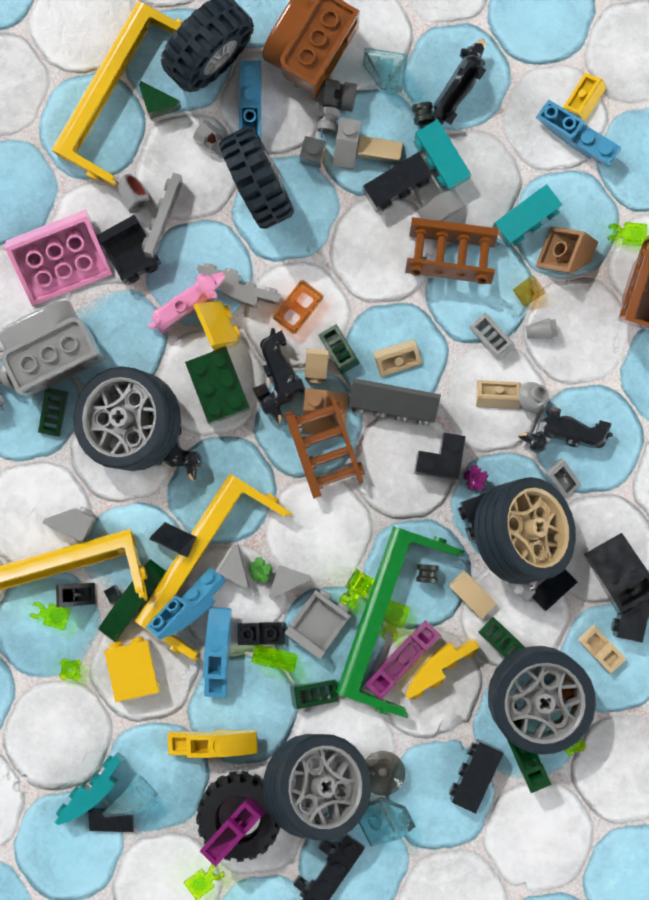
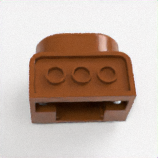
[262,0,360,101]
[618,235,649,330]

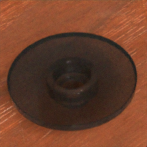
[365,751,405,796]

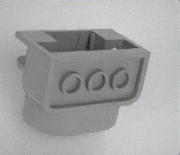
[0,301,106,398]

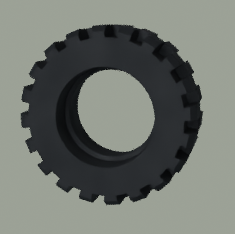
[196,771,280,862]

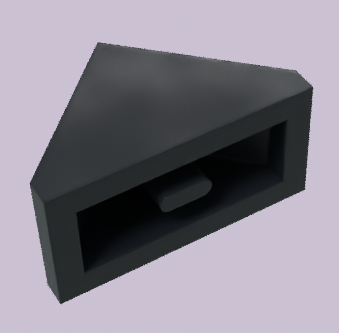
[56,583,95,607]

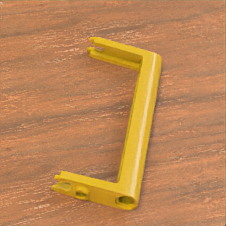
[51,1,183,188]
[135,473,293,662]
[0,528,148,601]

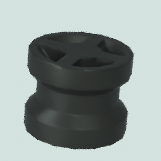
[411,102,435,125]
[416,564,439,583]

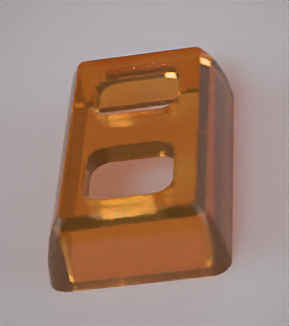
[273,280,324,334]

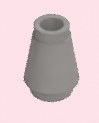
[526,318,558,339]

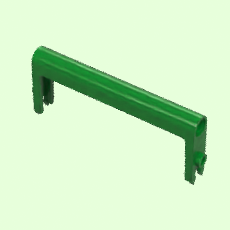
[336,526,464,718]

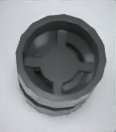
[323,79,357,112]

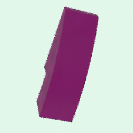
[199,796,266,867]

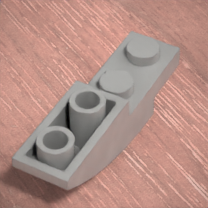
[197,263,281,308]

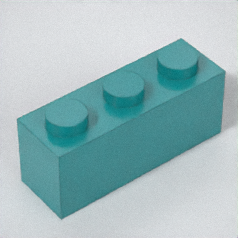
[413,119,472,191]
[492,184,563,247]

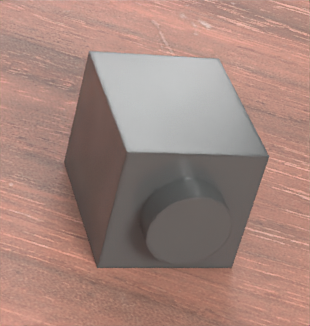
[299,136,326,168]

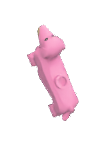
[148,272,225,335]

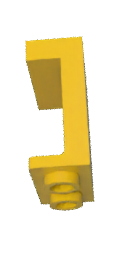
[104,636,161,702]

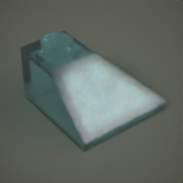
[363,48,408,94]
[102,775,158,817]
[359,797,416,846]

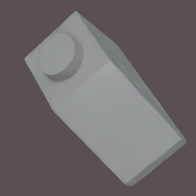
[333,117,361,170]
[42,506,96,542]

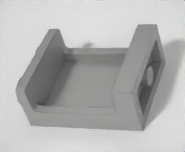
[285,589,351,659]

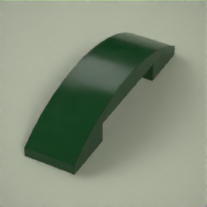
[98,559,166,642]
[506,702,552,794]

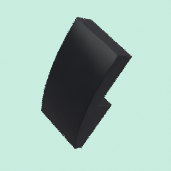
[238,622,285,645]

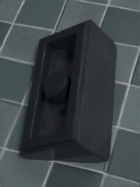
[149,522,197,557]
[532,569,578,611]
[88,808,134,832]

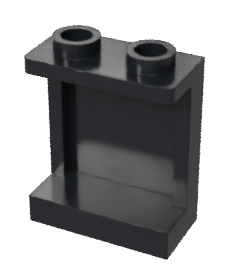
[96,214,162,284]

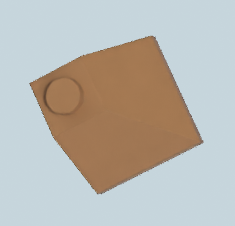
[535,226,598,274]
[301,388,349,437]

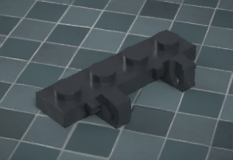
[293,834,365,900]

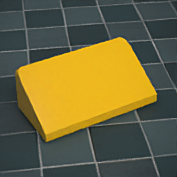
[563,73,606,121]

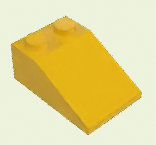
[193,301,241,351]

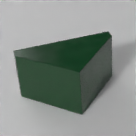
[139,81,181,119]

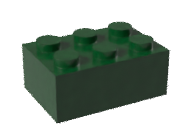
[185,346,251,425]

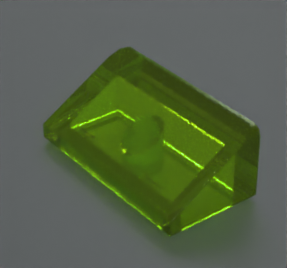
[251,645,298,673]

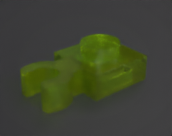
[607,222,647,246]
[339,568,374,610]
[381,600,411,641]
[29,602,72,631]
[183,864,225,900]

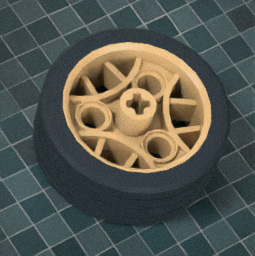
[474,477,576,584]

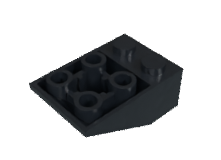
[584,533,649,613]

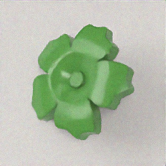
[249,557,273,583]

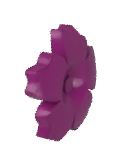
[463,465,489,491]

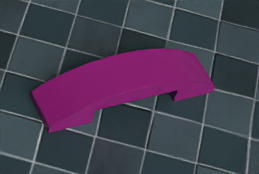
[365,620,442,699]

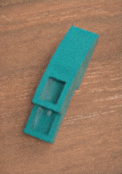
[54,752,124,825]

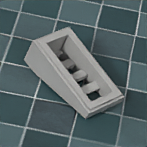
[469,312,515,361]

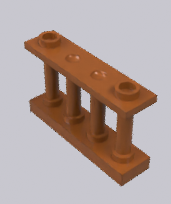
[405,217,499,284]
[284,396,365,499]

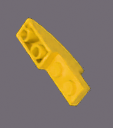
[405,638,480,700]
[168,730,258,758]

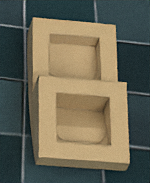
[448,571,497,619]
[577,625,626,674]

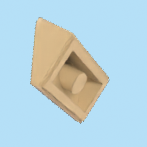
[357,135,403,164]
[373,339,422,377]
[476,380,521,409]

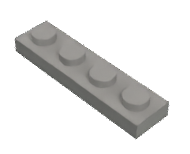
[142,172,183,260]

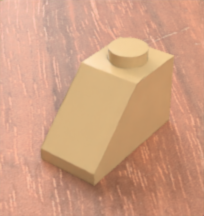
[305,349,329,384]

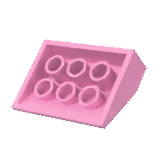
[5,209,113,306]

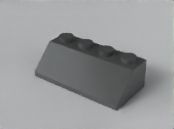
[348,378,441,426]

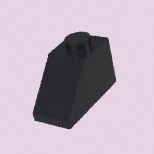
[611,599,649,643]

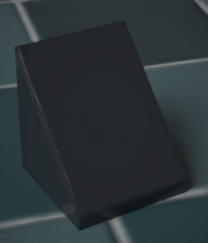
[253,383,270,405]
[104,585,121,603]

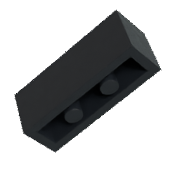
[362,152,432,212]
[449,738,504,814]

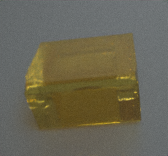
[513,275,546,307]

